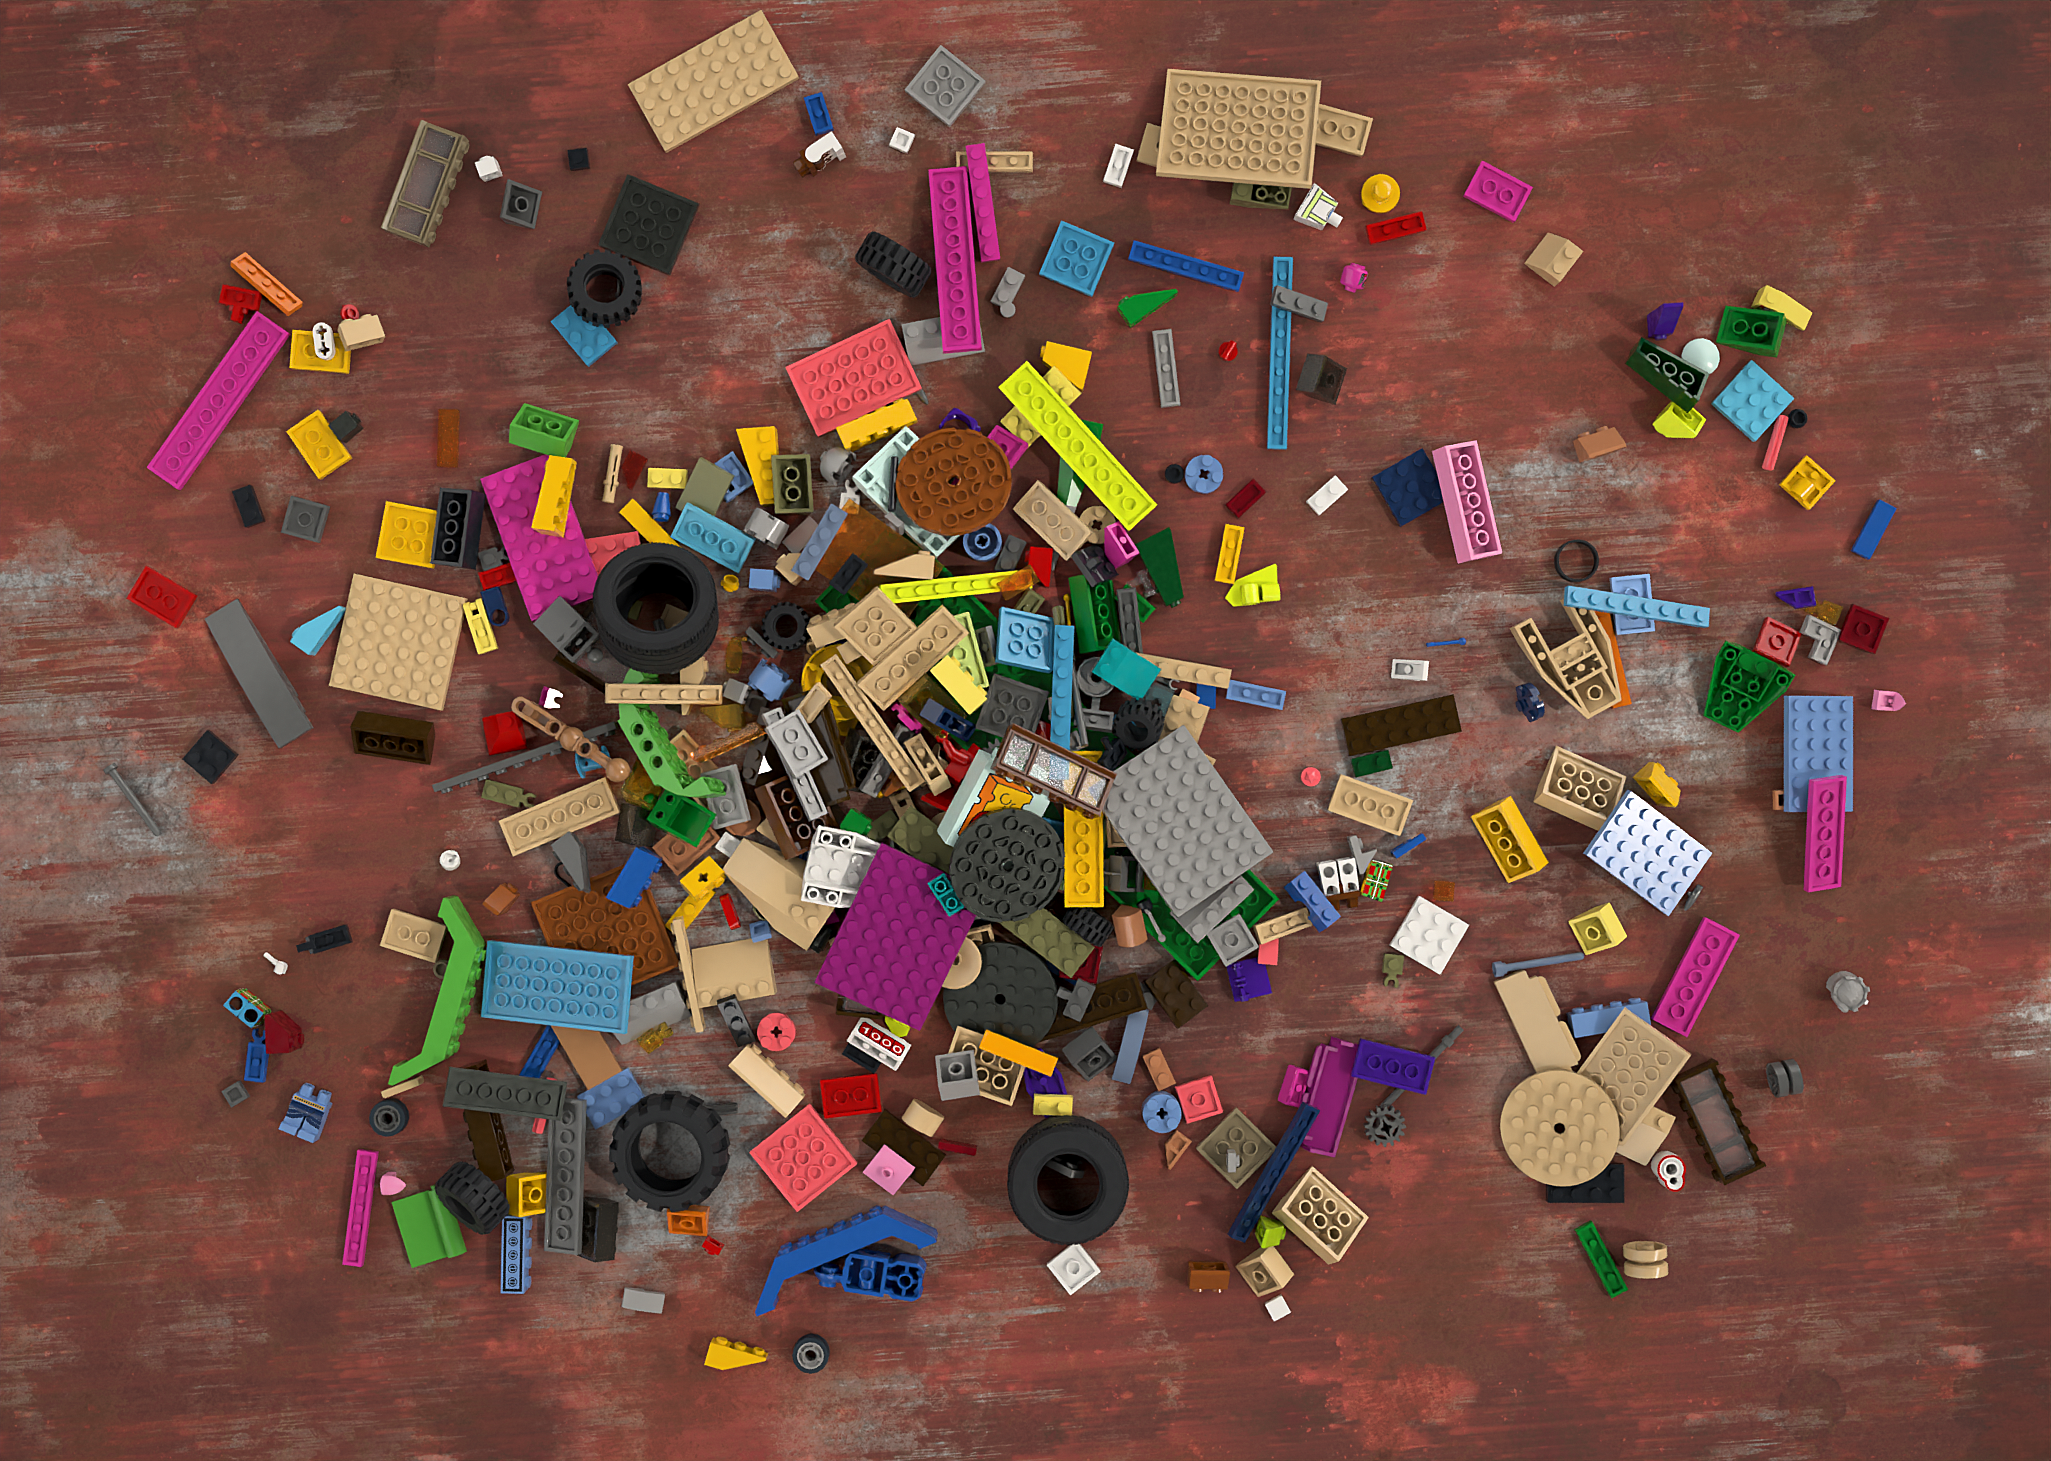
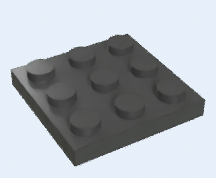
[975,673,1049,747]

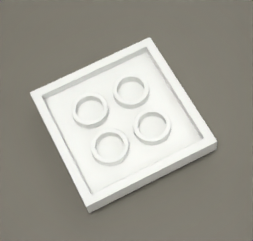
[1390,896,1469,974]

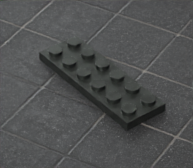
[442,1067,567,1121]

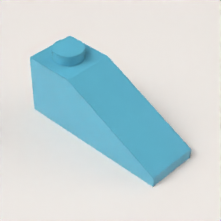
[290,606,346,656]

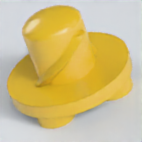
[1361,174,1400,213]

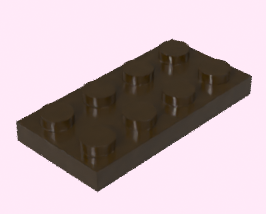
[862,1109,946,1186]

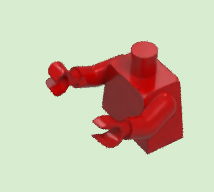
[936,730,982,788]

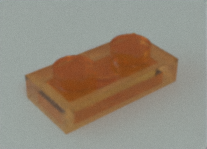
[996,565,1039,601]

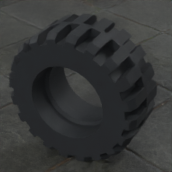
[855,231,931,298]
[567,249,642,328]
[435,1161,510,1235]

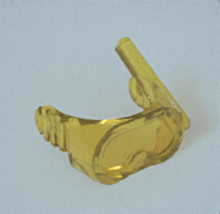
[725,636,747,674]

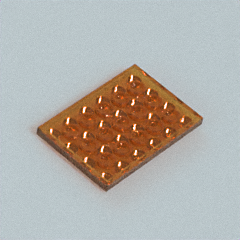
[815,498,944,617]

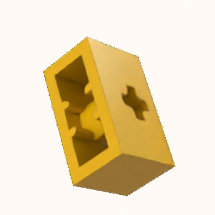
[680,856,726,902]

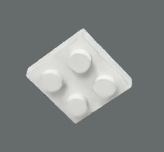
[1047,1244,1101,1295]

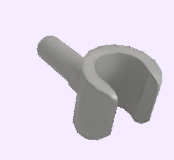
[1155,676,1179,690]

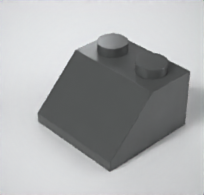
[1062,1026,1118,1082]

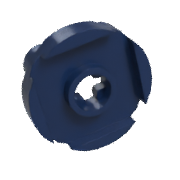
[1515,683,1545,722]

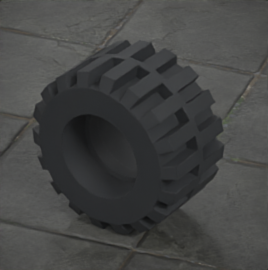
[761,602,810,651]
[1113,698,1165,751]
[1062,907,1114,947]

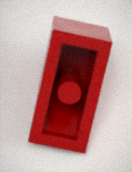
[1025,546,1053,588]

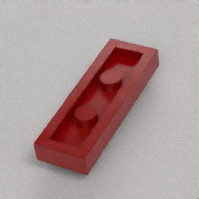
[1365,211,1427,245]

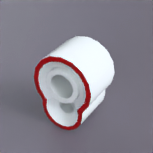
[1651,1151,1686,1192]

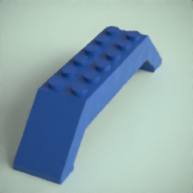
[755,1205,938,1316]

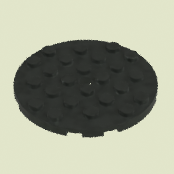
[949,808,1065,922]
[943,941,1058,1047]

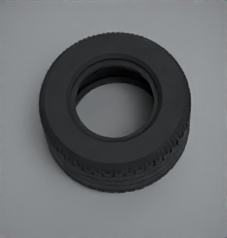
[593,542,719,674]
[1007,1115,1129,1245]

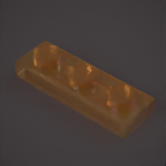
[437,409,460,468]

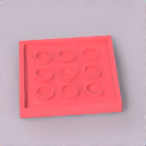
[749,1103,857,1212]

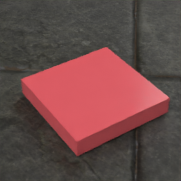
[1175,1075,1223,1124]

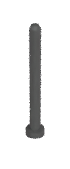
[103,763,162,836]

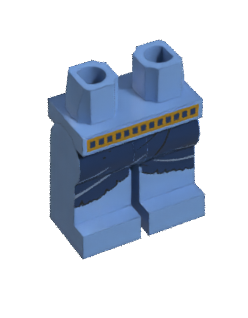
[279,1083,332,1143]

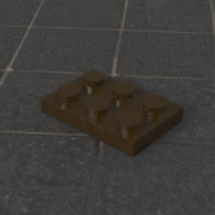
[1143,959,1208,1029]

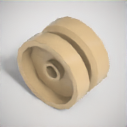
[1623,1241,1668,1279]

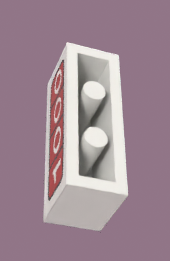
[847,1018,911,1071]

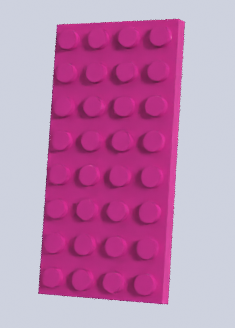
[480,454,598,622]

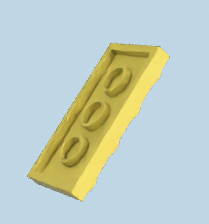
[1000,366,1082,448]

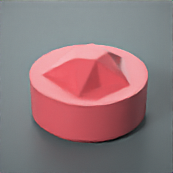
[1301,767,1321,786]

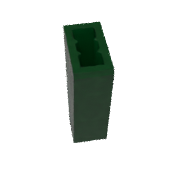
[1135,527,1184,608]

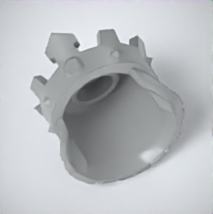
[1826,971,1870,1013]

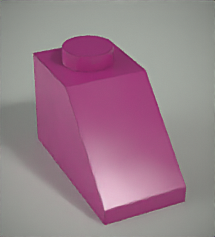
[1104,521,1139,569]

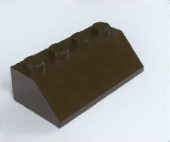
[740,706,787,787]
[350,711,435,765]

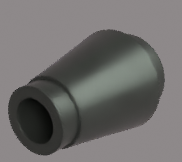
[809,925,833,954]

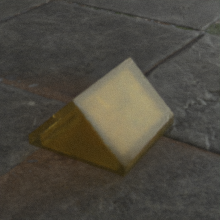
[620,757,663,810]

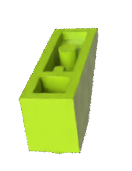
[1255,1216,1286,1248]

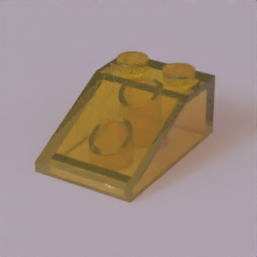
[898,672,968,738]

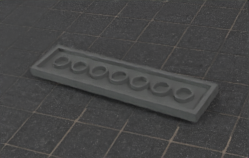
[544,1097,587,1255]

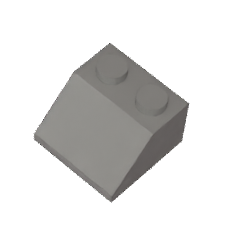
[935,1050,980,1101]

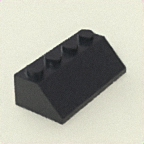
[430,487,486,570]

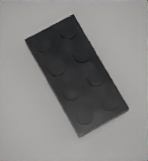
[1546,1163,1624,1203]

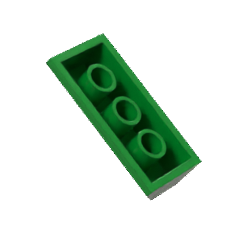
[1068,575,1122,654]

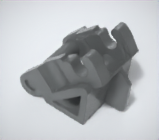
[1103,855,1145,892]

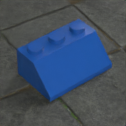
[606,846,663,908]

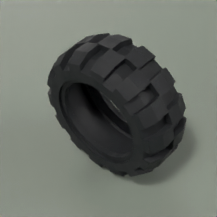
[609,1091,730,1212]

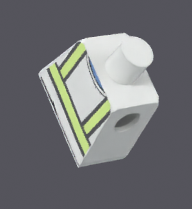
[1294,183,1343,230]

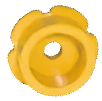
[720,575,739,592]

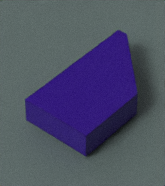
[1775,586,1816,609]

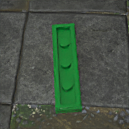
[1574,1220,1628,1299]

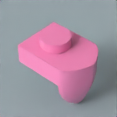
[1872,690,1906,711]
[380,1172,406,1195]

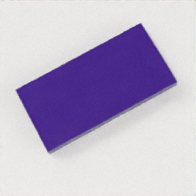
[1351,1038,1435,1095]

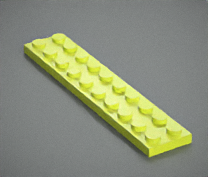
[998,361,1157,531]

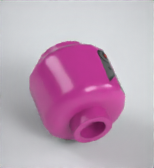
[1340,263,1368,292]

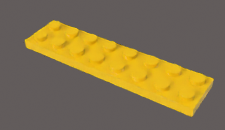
[1063,751,1104,907]

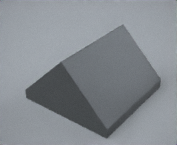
[500,179,542,229]

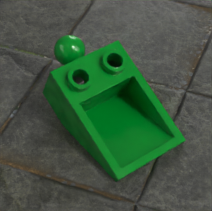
[643,789,717,848]

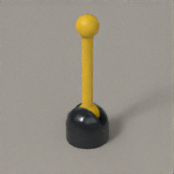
[1063,594,1078,640]

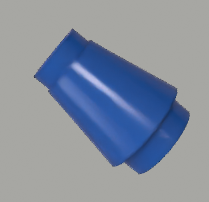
[652,492,671,522]

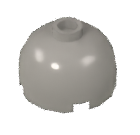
[820,446,856,486]

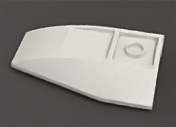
[801,825,880,908]

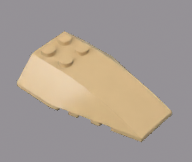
[722,838,835,951]

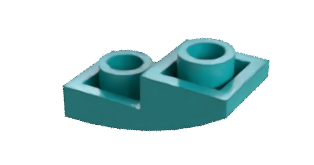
[927,873,965,917]

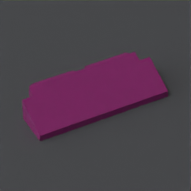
[1298,1036,1358,1157]

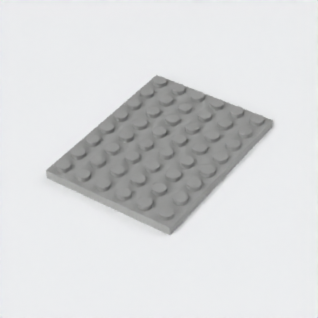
[1088,725,1273,918]

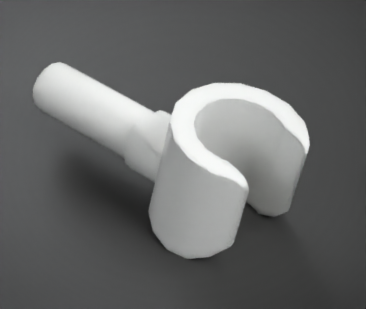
[263,952,288,974]

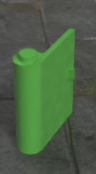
[392,1184,467,1268]

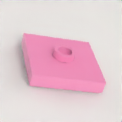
[863,1145,915,1195]

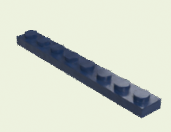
[1227,1102,1320,1243]

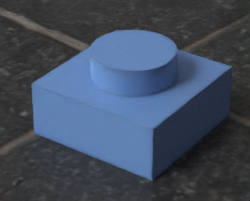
[749,920,772,943]

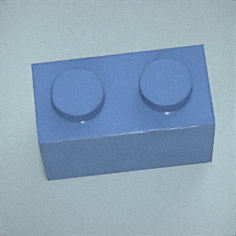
[749,568,781,592]

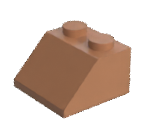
[1573,426,1627,463]

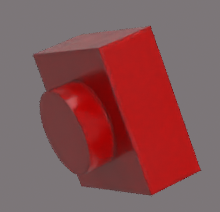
[702,1235,725,1255]

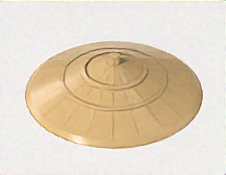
[942,937,982,989]

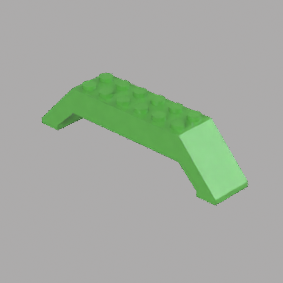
[388,895,486,1086]

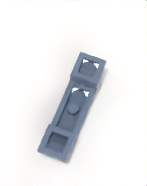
[1112,1009,1149,1084]

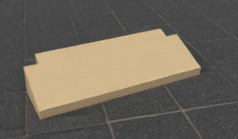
[1493,969,1581,1073]

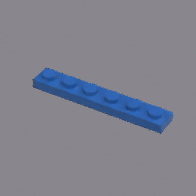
[1128,240,1244,292]

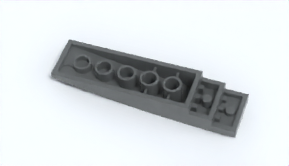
[205,599,314,748]

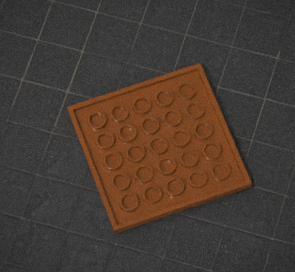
[531,864,679,986]

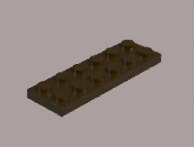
[1340,694,1462,756]
[1040,971,1148,1042]

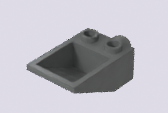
[533,596,603,663]

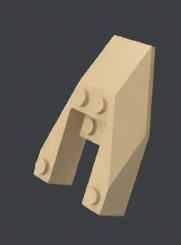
[1510,598,1622,719]

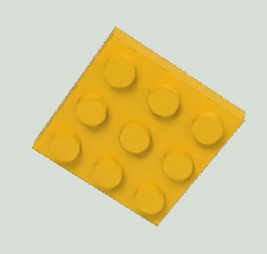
[376,501,437,569]

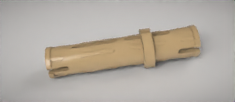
[602,444,623,503]

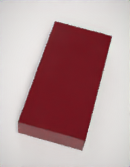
[1225,478,1266,519]
[938,1138,977,1156]

